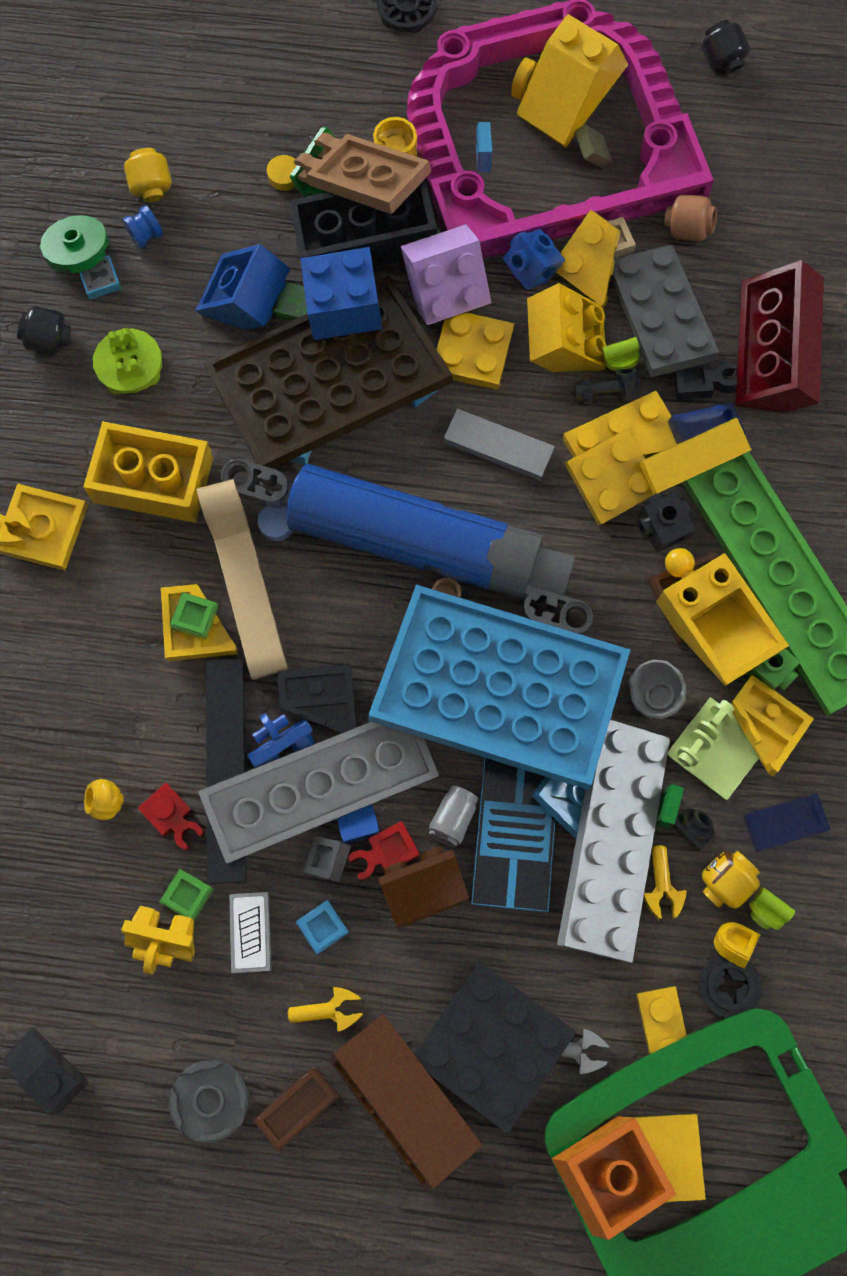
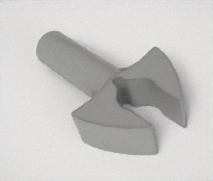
[561,1029,609,1074]

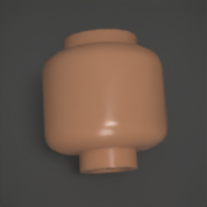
[665,195,717,242]

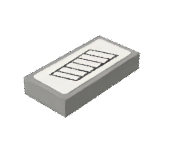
[229,892,272,974]

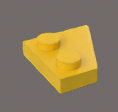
[161,584,238,662]

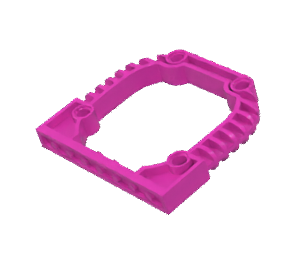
[407,0,714,259]

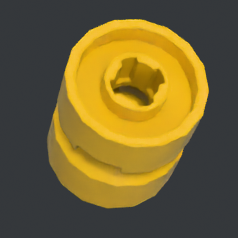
[373,117,417,157]

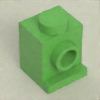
[746,649,800,691]

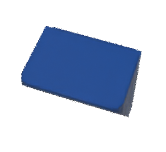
[337,804,380,845]

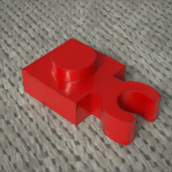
[138,782,205,852]
[348,821,420,881]

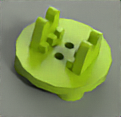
[93,328,162,394]

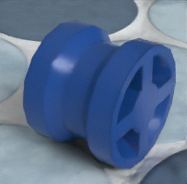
[122,205,164,249]

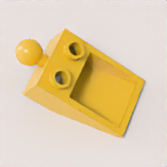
[656,548,789,686]

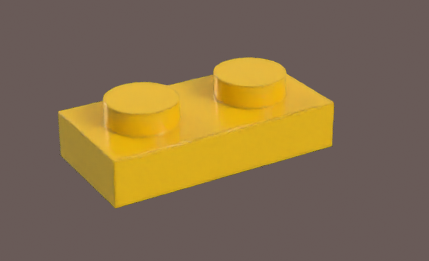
[636,986,687,1054]

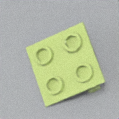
[667,697,759,801]

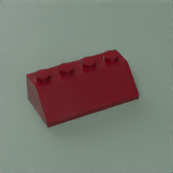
[736,260,824,412]

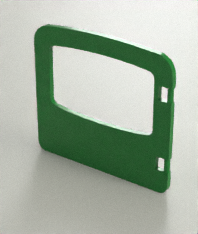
[544,1008,847,1276]

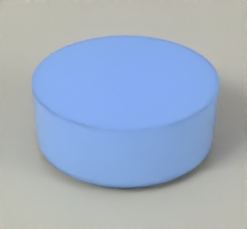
[258,506,293,541]

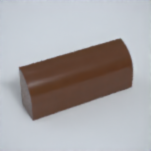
[328,1014,483,1191]

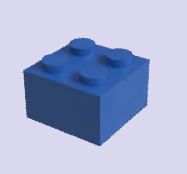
[300,247,383,340]

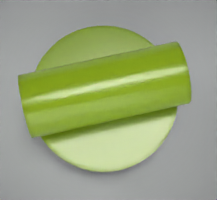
[602,337,640,371]
[749,887,795,930]

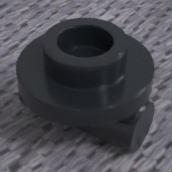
[672,808,715,852]

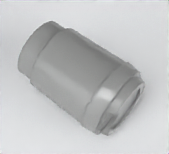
[428,786,479,848]

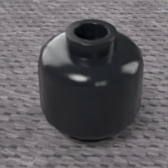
[701,20,750,74]
[17,306,71,356]

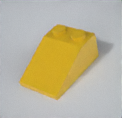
[516,14,628,148]

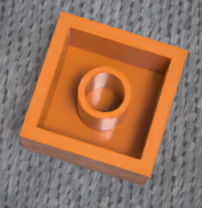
[552,1116,677,1240]

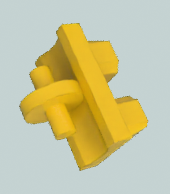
[121,906,195,975]

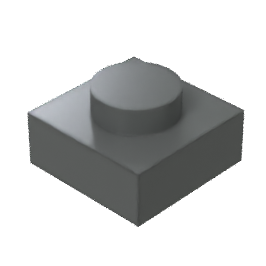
[303,836,351,883]

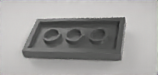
[610,244,719,377]

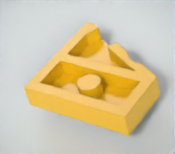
[556,210,620,307]
[730,675,814,777]

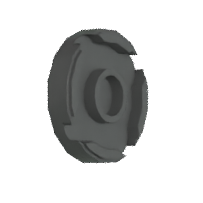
[169,1060,249,1143]

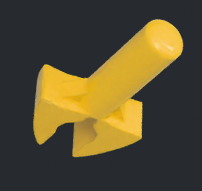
[0,507,33,547]
[643,845,687,920]
[287,987,363,1032]

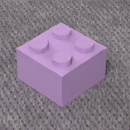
[401,224,492,325]

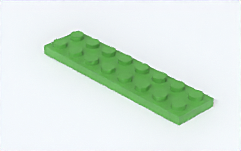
[682,452,847,717]

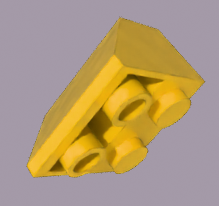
[527,283,607,372]

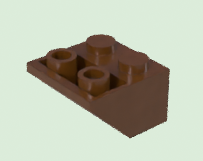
[378,847,469,929]

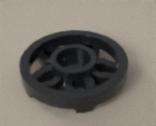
[377,0,437,33]

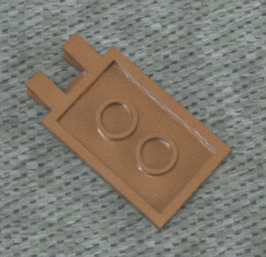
[294,133,431,214]

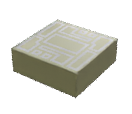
[575,124,613,169]

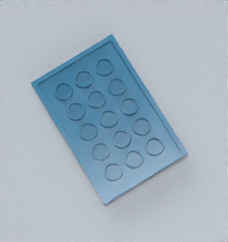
[368,585,630,790]

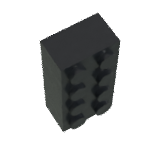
[289,179,437,267]

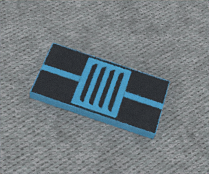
[471,757,555,913]

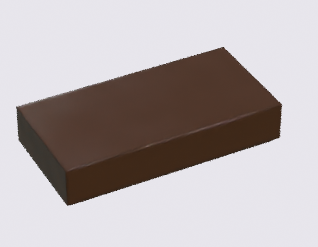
[253,1065,340,1152]

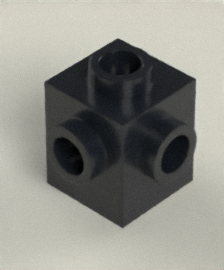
[637,492,696,553]

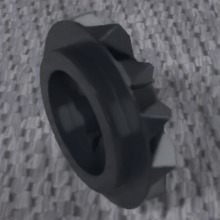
[698,955,762,1018]

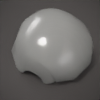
[628,659,687,720]

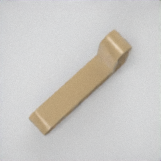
[197,479,288,680]

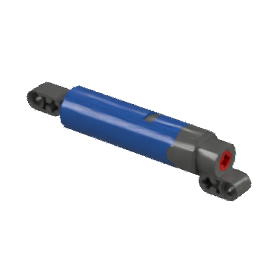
[221,459,593,635]

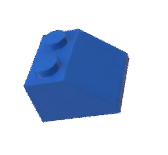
[195,244,290,330]

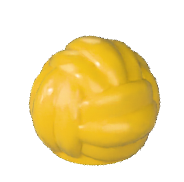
[84,779,124,821]

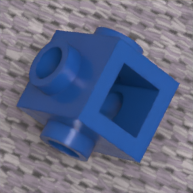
[502,229,565,290]

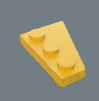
[563,391,686,459]

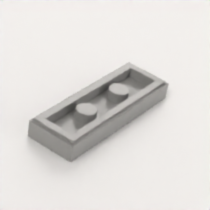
[444,408,555,481]

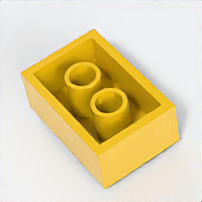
[83,421,213,523]

